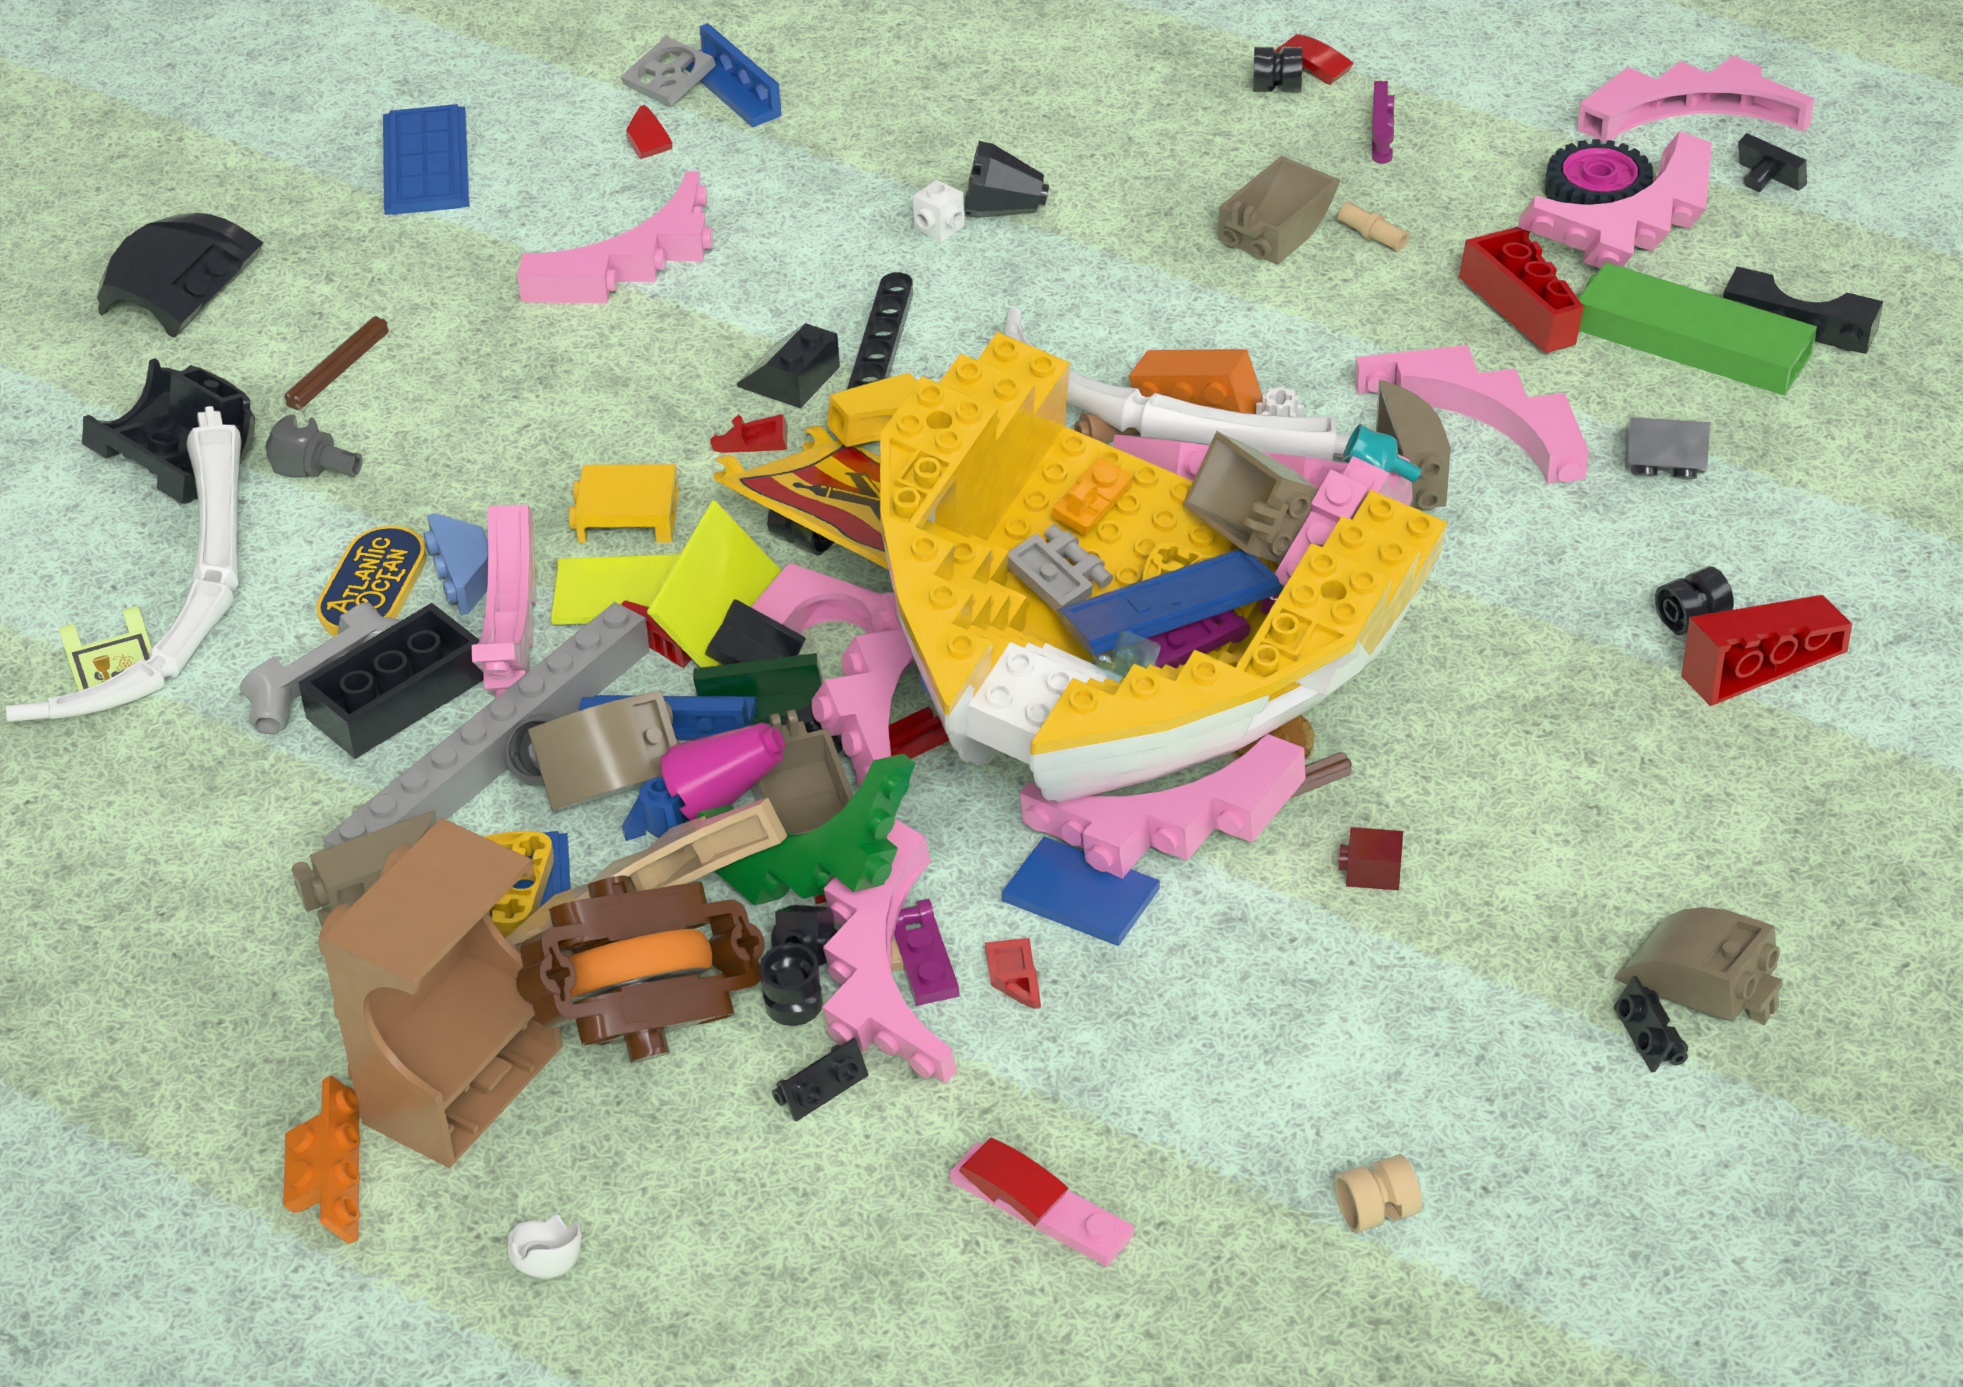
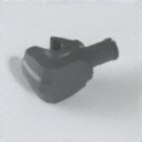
[265,415,363,477]

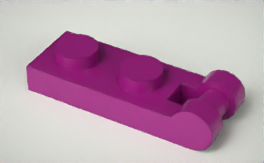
[1372,81,1395,164]
[1128,609,1251,669]
[894,898,960,1006]

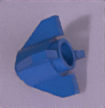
[622,777,691,841]

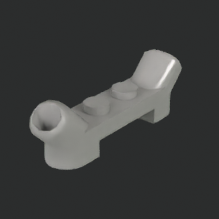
[239,602,403,734]

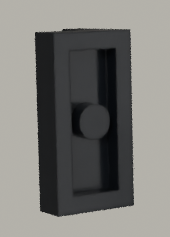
[705,599,806,665]

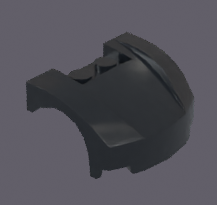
[97,213,264,338]
[82,358,255,504]

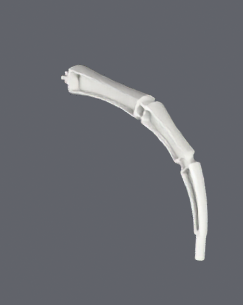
[1004,308,1351,461]
[5,406,241,722]

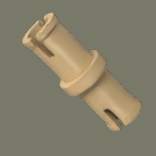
[1337,201,1410,252]

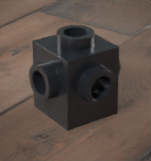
[771,905,838,966]

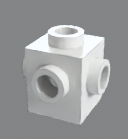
[913,180,965,242]

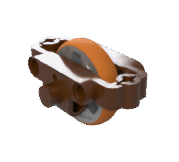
[516,875,765,1063]

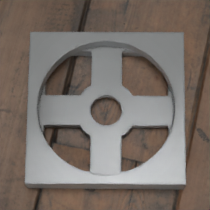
[621,36,716,107]

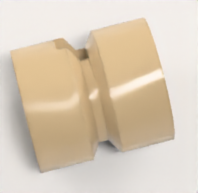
[1334,1154,1422,1234]

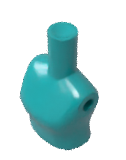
[1342,423,1421,483]

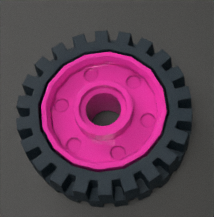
[1545,139,1653,205]

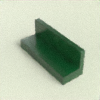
[693,653,823,725]

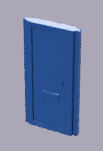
[383,104,470,215]
[1057,549,1283,656]

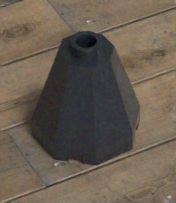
[964,141,1049,218]

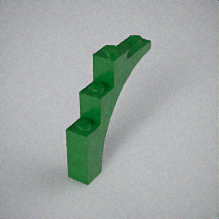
[696,754,916,905]

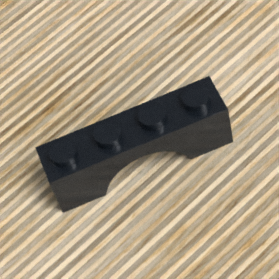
[1723,266,1883,354]

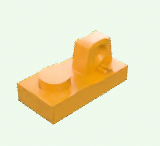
[1052,456,1133,537]

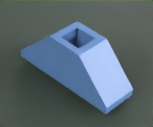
[423,513,488,616]

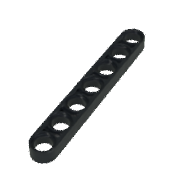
[847,272,913,390]

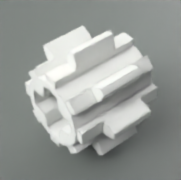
[1256,386,1304,417]

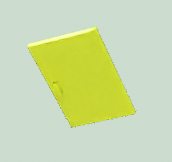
[647,500,782,668]
[551,554,680,625]

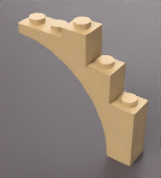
[505,797,787,957]

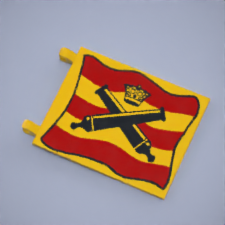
[713,425,889,570]

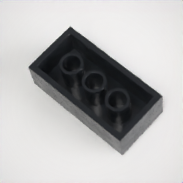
[298,603,484,759]

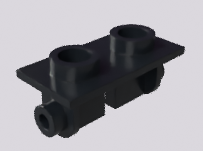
[1613,976,1688,1073]
[772,1038,869,1122]

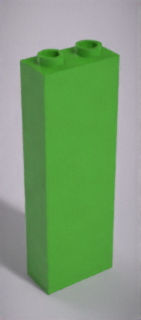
[1576,262,1817,396]

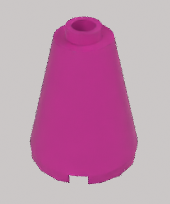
[661,723,785,820]

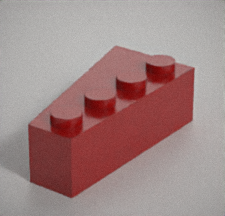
[1459,227,1584,353]
[1681,595,1853,706]

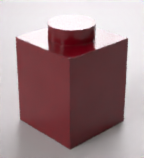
[1338,827,1403,891]

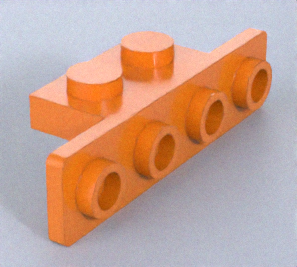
[283,1075,360,1244]

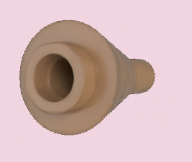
[1074,413,1141,444]

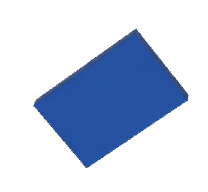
[1002,836,1160,946]

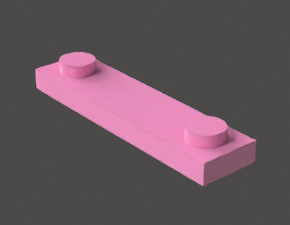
[950,1142,1134,1267]

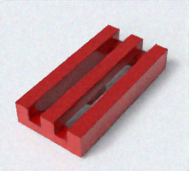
[888,706,950,759]

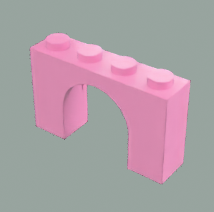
[751,563,909,679]

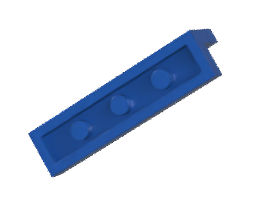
[685,23,782,128]
[579,695,757,740]

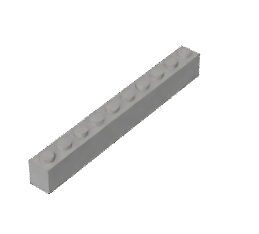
[323,602,650,849]

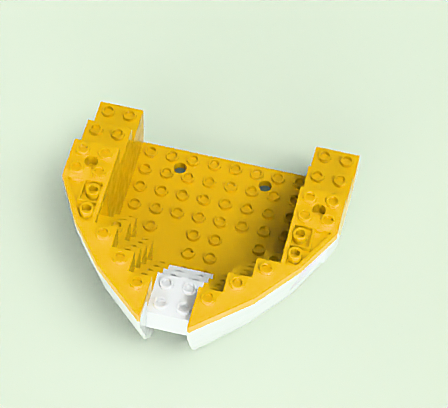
[880,332,1448,803]

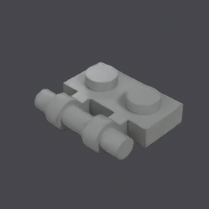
[1008,524,1113,612]

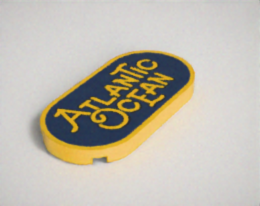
[316,526,427,637]

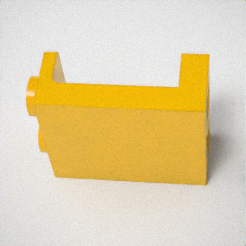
[569,464,679,543]

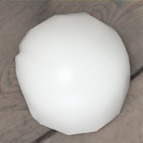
[507,1215,581,1280]

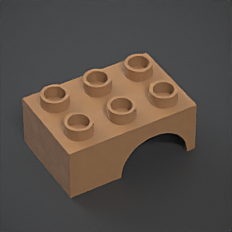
[319,818,563,1168]

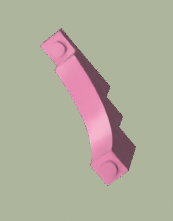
[1355,345,1589,483]

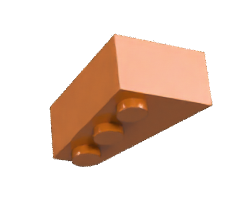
[1128,349,1263,414]

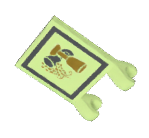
[58,606,165,691]

